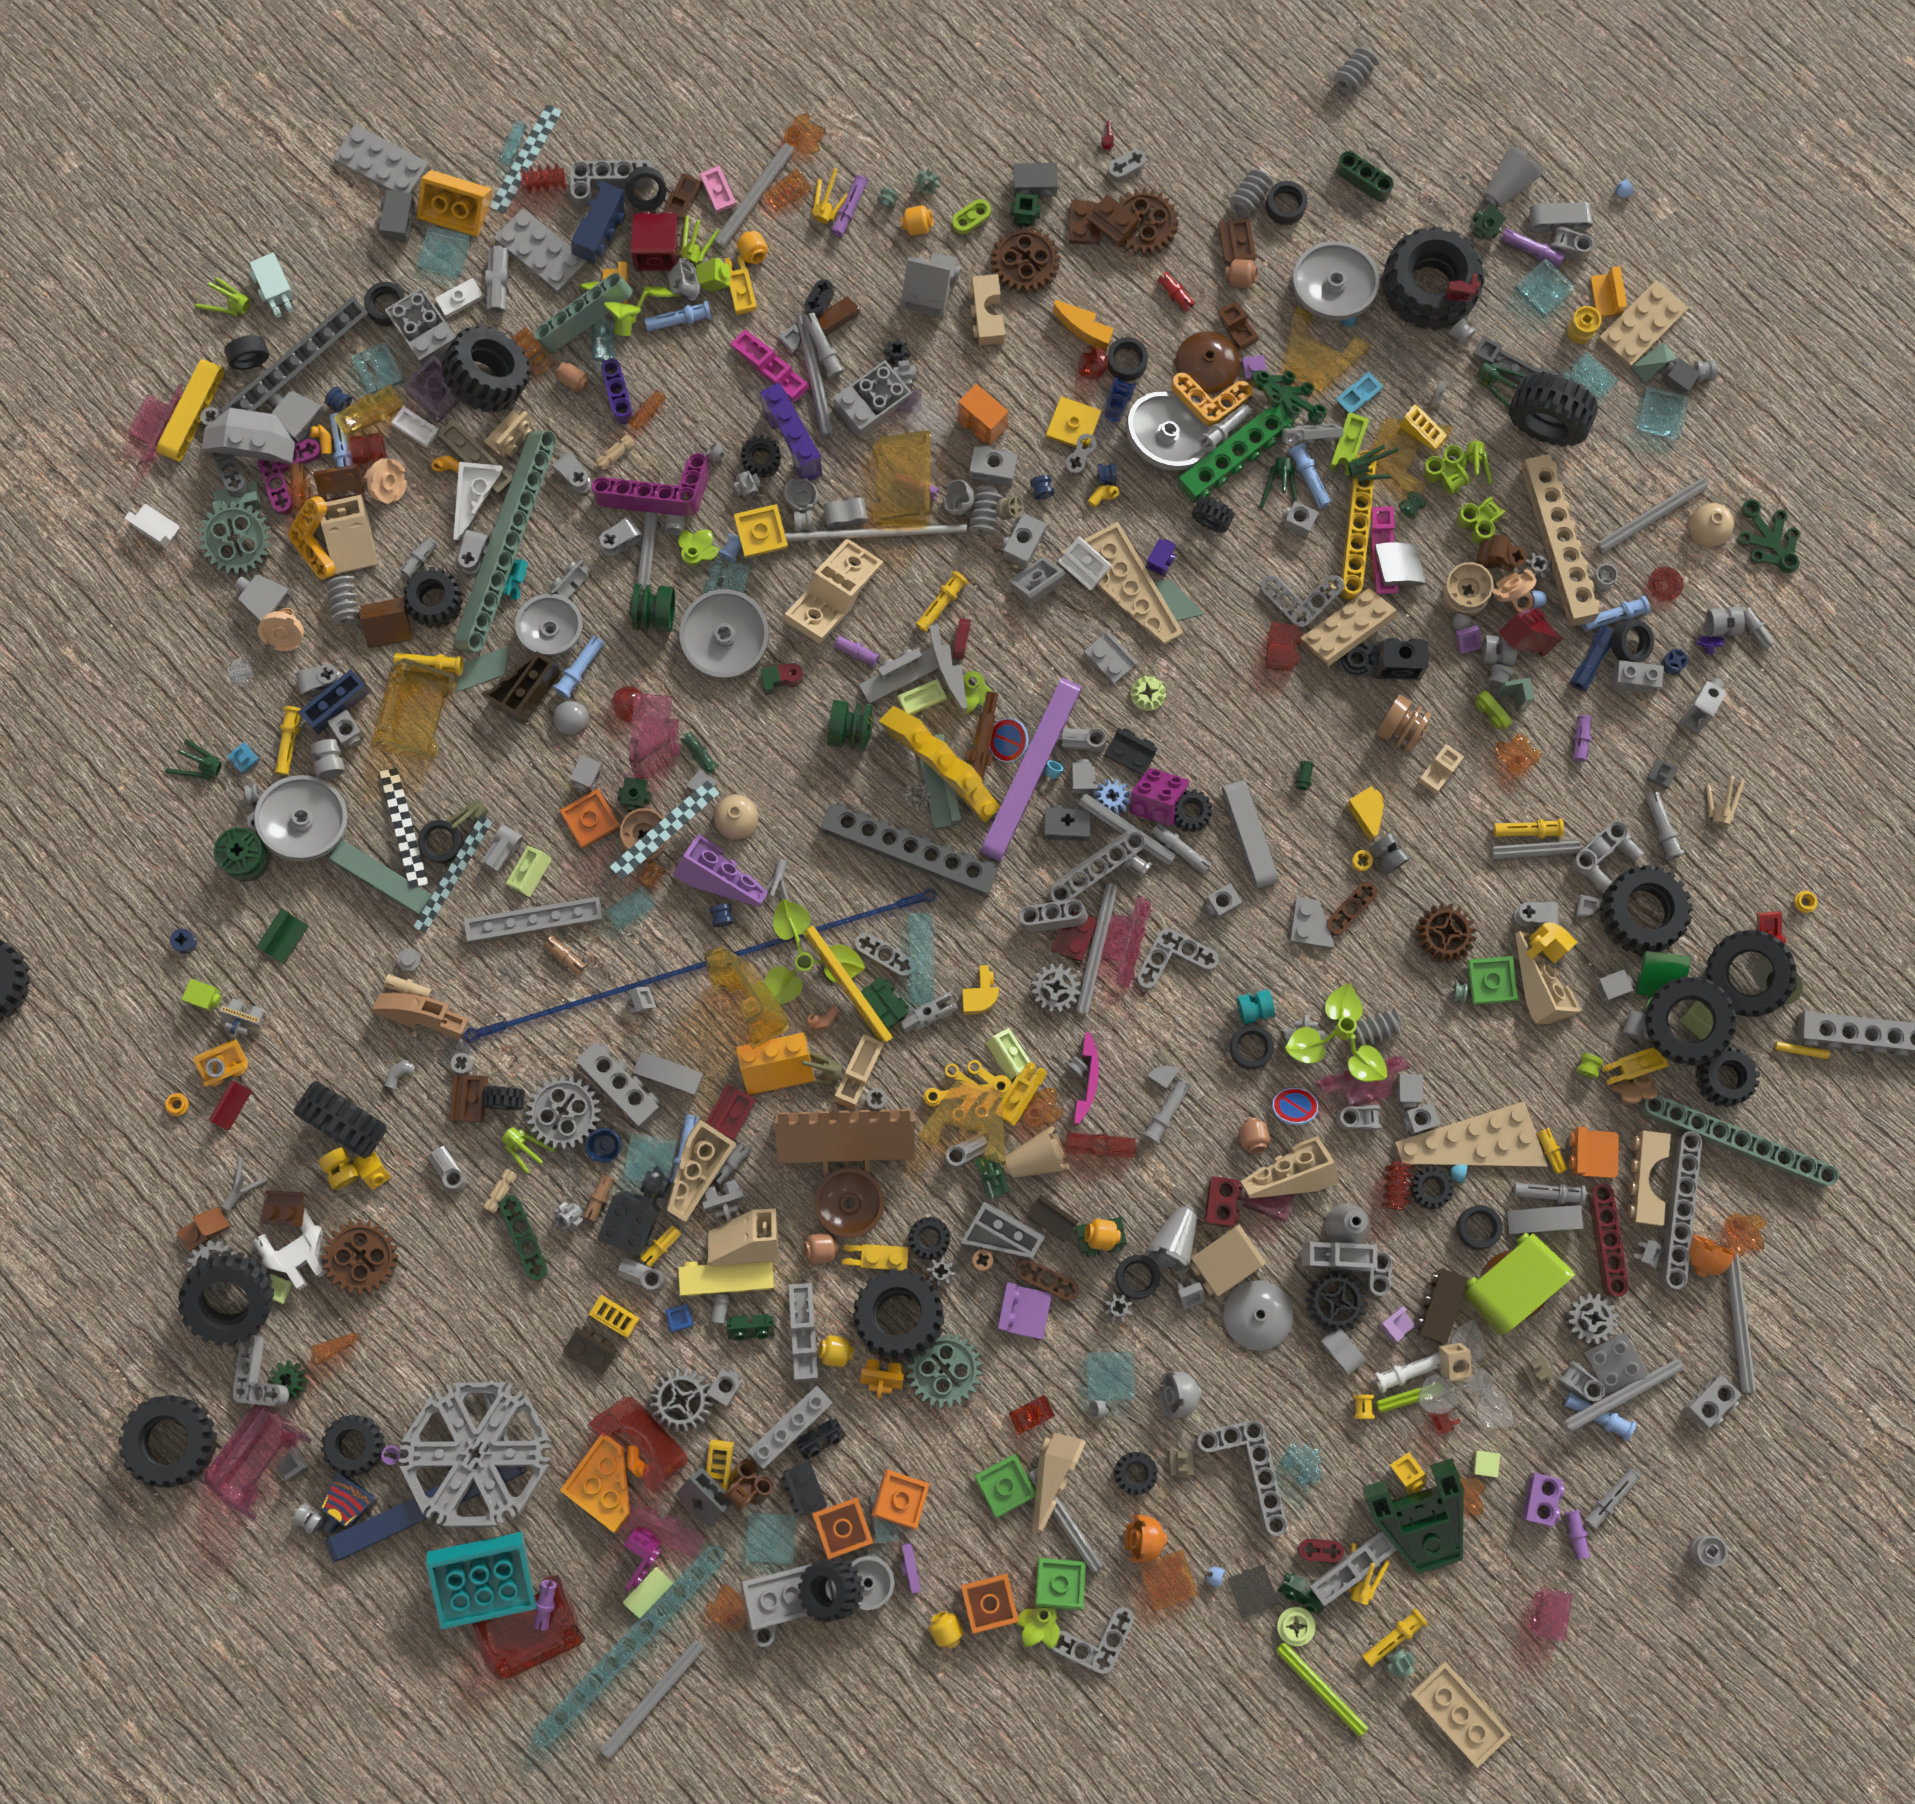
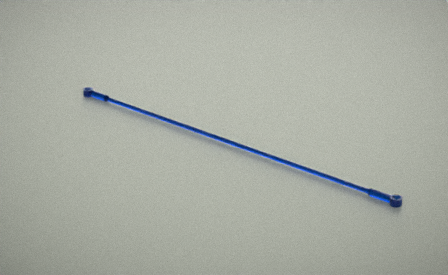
[464,887,937,1043]

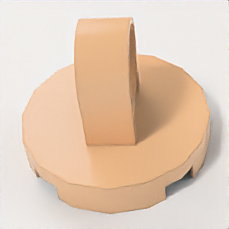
[363,458,407,503]
[1492,569,1537,612]
[258,608,304,651]

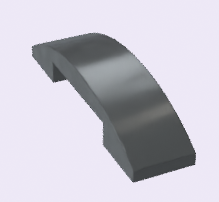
[1473,336,1557,384]

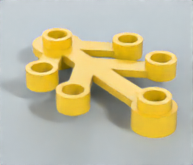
[924,1060,1012,1123]

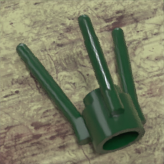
[1477,362,1524,408]
[1347,444,1399,482]
[1260,457,1297,508]
[165,739,222,780]

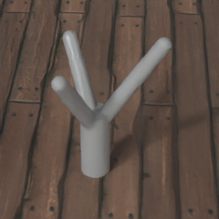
[765,859,789,900]
[223,1157,268,1211]

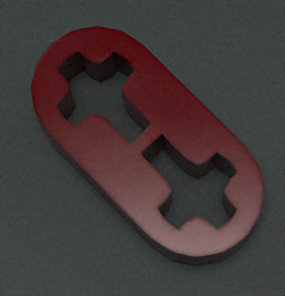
[952,618,971,660]
[1298,1539,1344,1562]

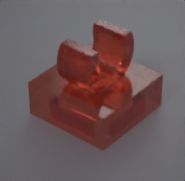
[1429,1407,1460,1435]

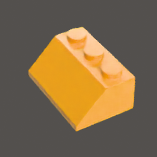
[416,170,492,237]
[736,1032,815,1095]

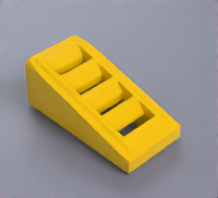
[1399,404,1447,451]
[589,1295,641,1339]
[706,1439,734,1491]

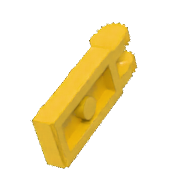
[725,255,757,315]
[1601,1047,1669,1085]
[994,1062,1047,1126]
[842,1244,908,1271]

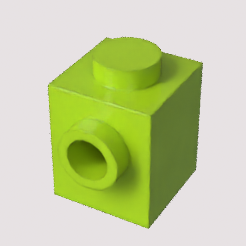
[696,258,730,292]
[181,978,222,1013]

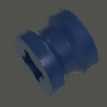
[324,386,352,414]
[1097,463,1117,486]
[1030,475,1055,500]
[1661,649,1688,675]
[709,904,735,927]
[170,928,197,954]

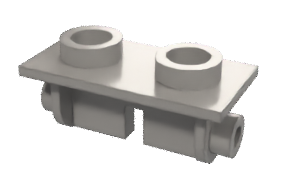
[548,560,590,598]

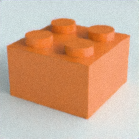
[957,384,1009,446]
[812,1497,874,1559]
[960,1573,1019,1634]

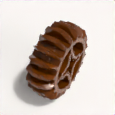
[1415,903,1477,964]

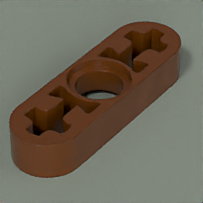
[1327,882,1377,936]
[1016,1259,1079,1301]

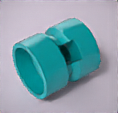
[1236,989,1275,1025]

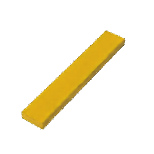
[803,926,893,1043]

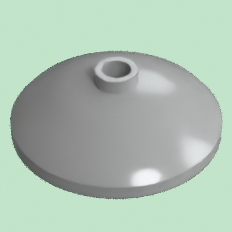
[515,594,583,656]
[1223,1280,1293,1351]

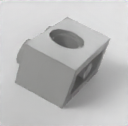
[969,446,1017,486]
[1001,513,1047,568]

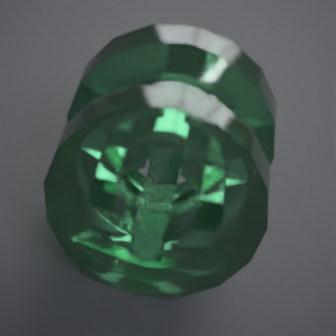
[1398,491,1426,519]

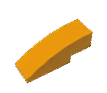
[1053,300,1114,352]

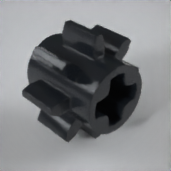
[883,338,911,367]

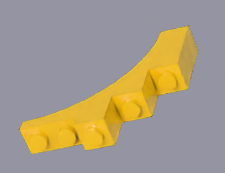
[878,706,1000,823]

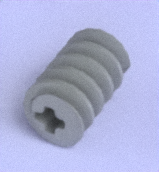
[1334,47,1379,95]
[1229,169,1274,218]
[968,486,1003,535]
[326,576,360,626]
[1353,1008,1401,1045]

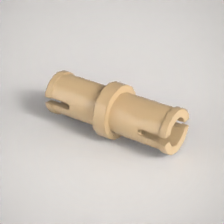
[384,974,432,998]

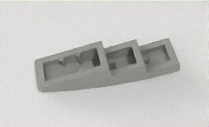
[929,624,967,714]
[789,1283,818,1383]
[1310,1530,1397,1606]

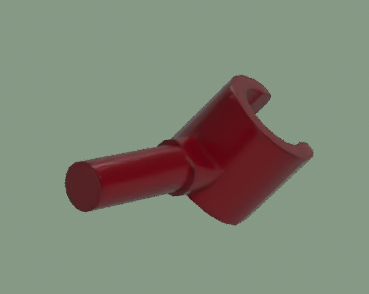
[1101,120,1114,150]

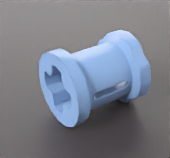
[718,534,742,563]

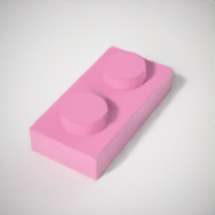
[700,166,736,214]

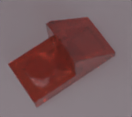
[1008,1395,1055,1434]

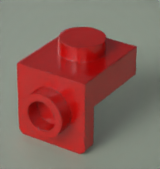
[1757,911,1786,943]

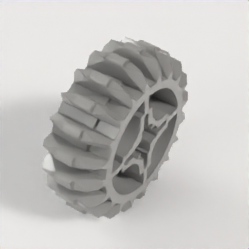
[650,1368,713,1432]

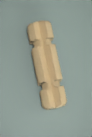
[596,435,634,470]
[483,1169,517,1213]

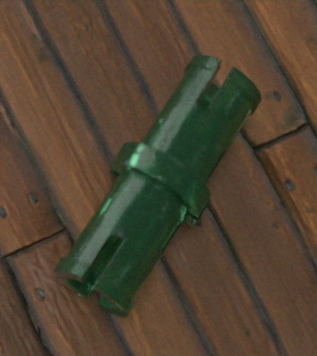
[680,731,719,775]

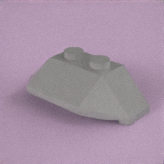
[202,408,295,464]

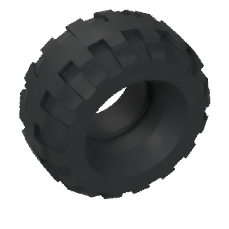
[1382,227,1485,330]

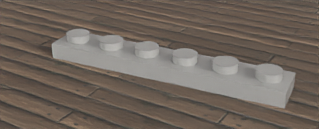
[464,897,603,943]

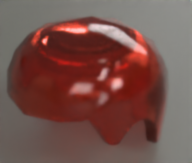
[1078,347,1108,380]
[612,686,647,722]

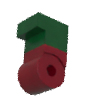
[760,663,803,696]

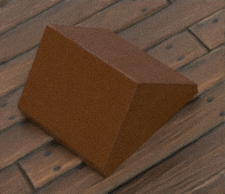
[360,597,413,648]

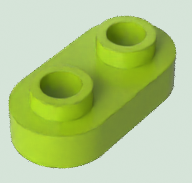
[952,199,991,234]
[1475,690,1512,730]

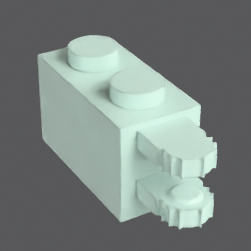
[249,252,295,318]

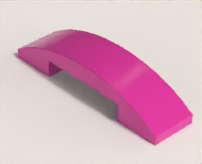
[1371,506,1399,594]
[1073,1032,1099,1126]

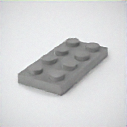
[333,124,430,194]
[494,208,588,294]
[739,1564,836,1630]

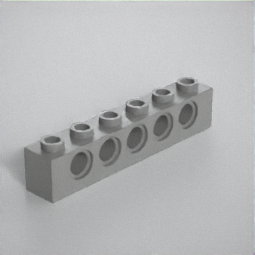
[1797,1011,1915,1057]

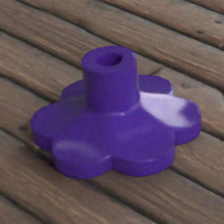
[1696,636,1724,654]

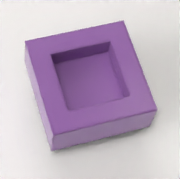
[1242,355,1267,381]
[1455,625,1482,654]

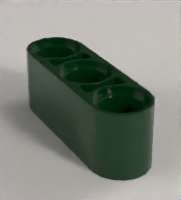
[1336,151,1394,202]

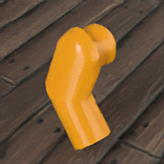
[310,425,332,454]
[431,455,459,474]
[627,1446,650,1478]

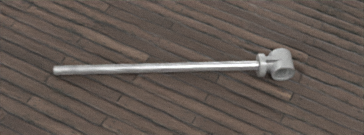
[785,524,967,542]

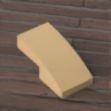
[1418,744,1464,795]

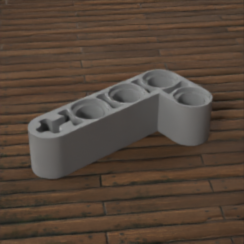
[570,160,656,208]
[1299,1250,1392,1297]

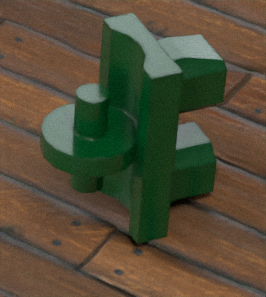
[975,1152,1010,1199]

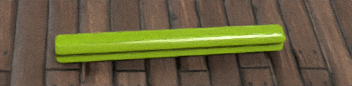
[1276,1643,1368,1737]

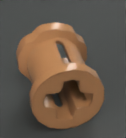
[972,1249,993,1272]

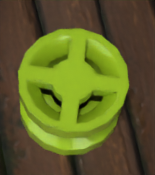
[1576,1053,1604,1079]

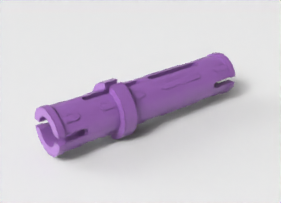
[831,175,868,237]
[1500,228,1565,267]

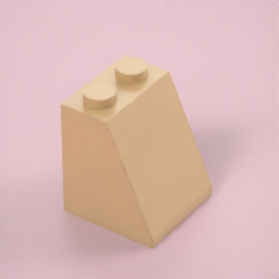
[1189,1225,1266,1298]

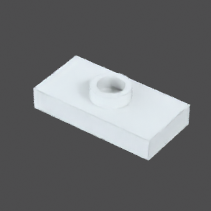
[435,278,484,319]
[391,406,440,449]

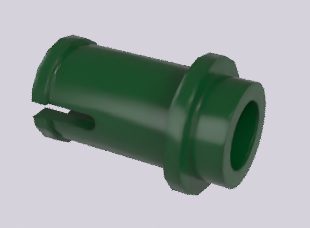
[1294,761,1314,791]

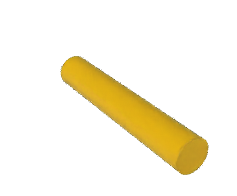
[1774,1041,1830,1059]

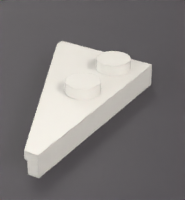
[453,462,503,540]

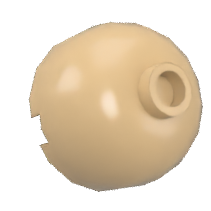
[1688,503,1734,548]
[714,794,759,840]

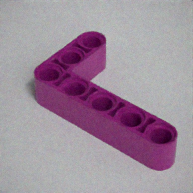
[591,453,710,516]

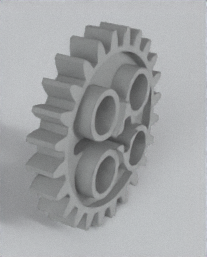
[526,1075,602,1150]

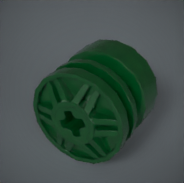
[630,583,675,633]
[827,699,874,751]
[213,827,270,882]

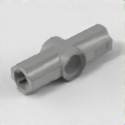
[485,246,510,314]

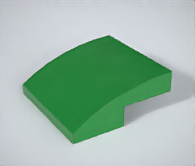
[1635,950,1691,997]

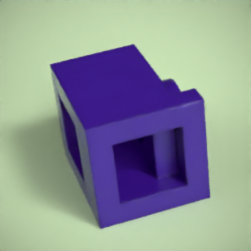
[1145,538,1176,577]

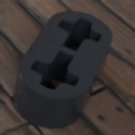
[804,279,835,319]

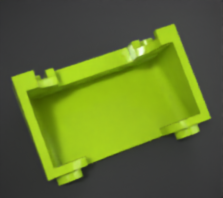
[1463,1232,1575,1336]

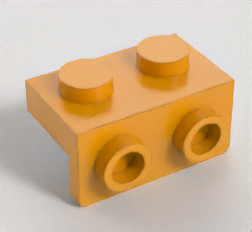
[193,1038,248,1087]

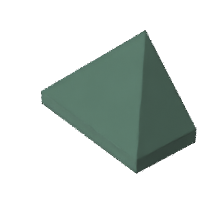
[1630,342,1678,384]

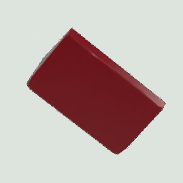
[209,1080,251,1130]

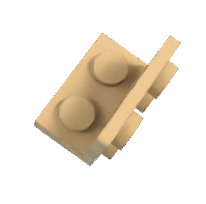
[484,410,533,461]

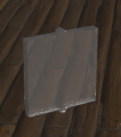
[904,393,954,445]

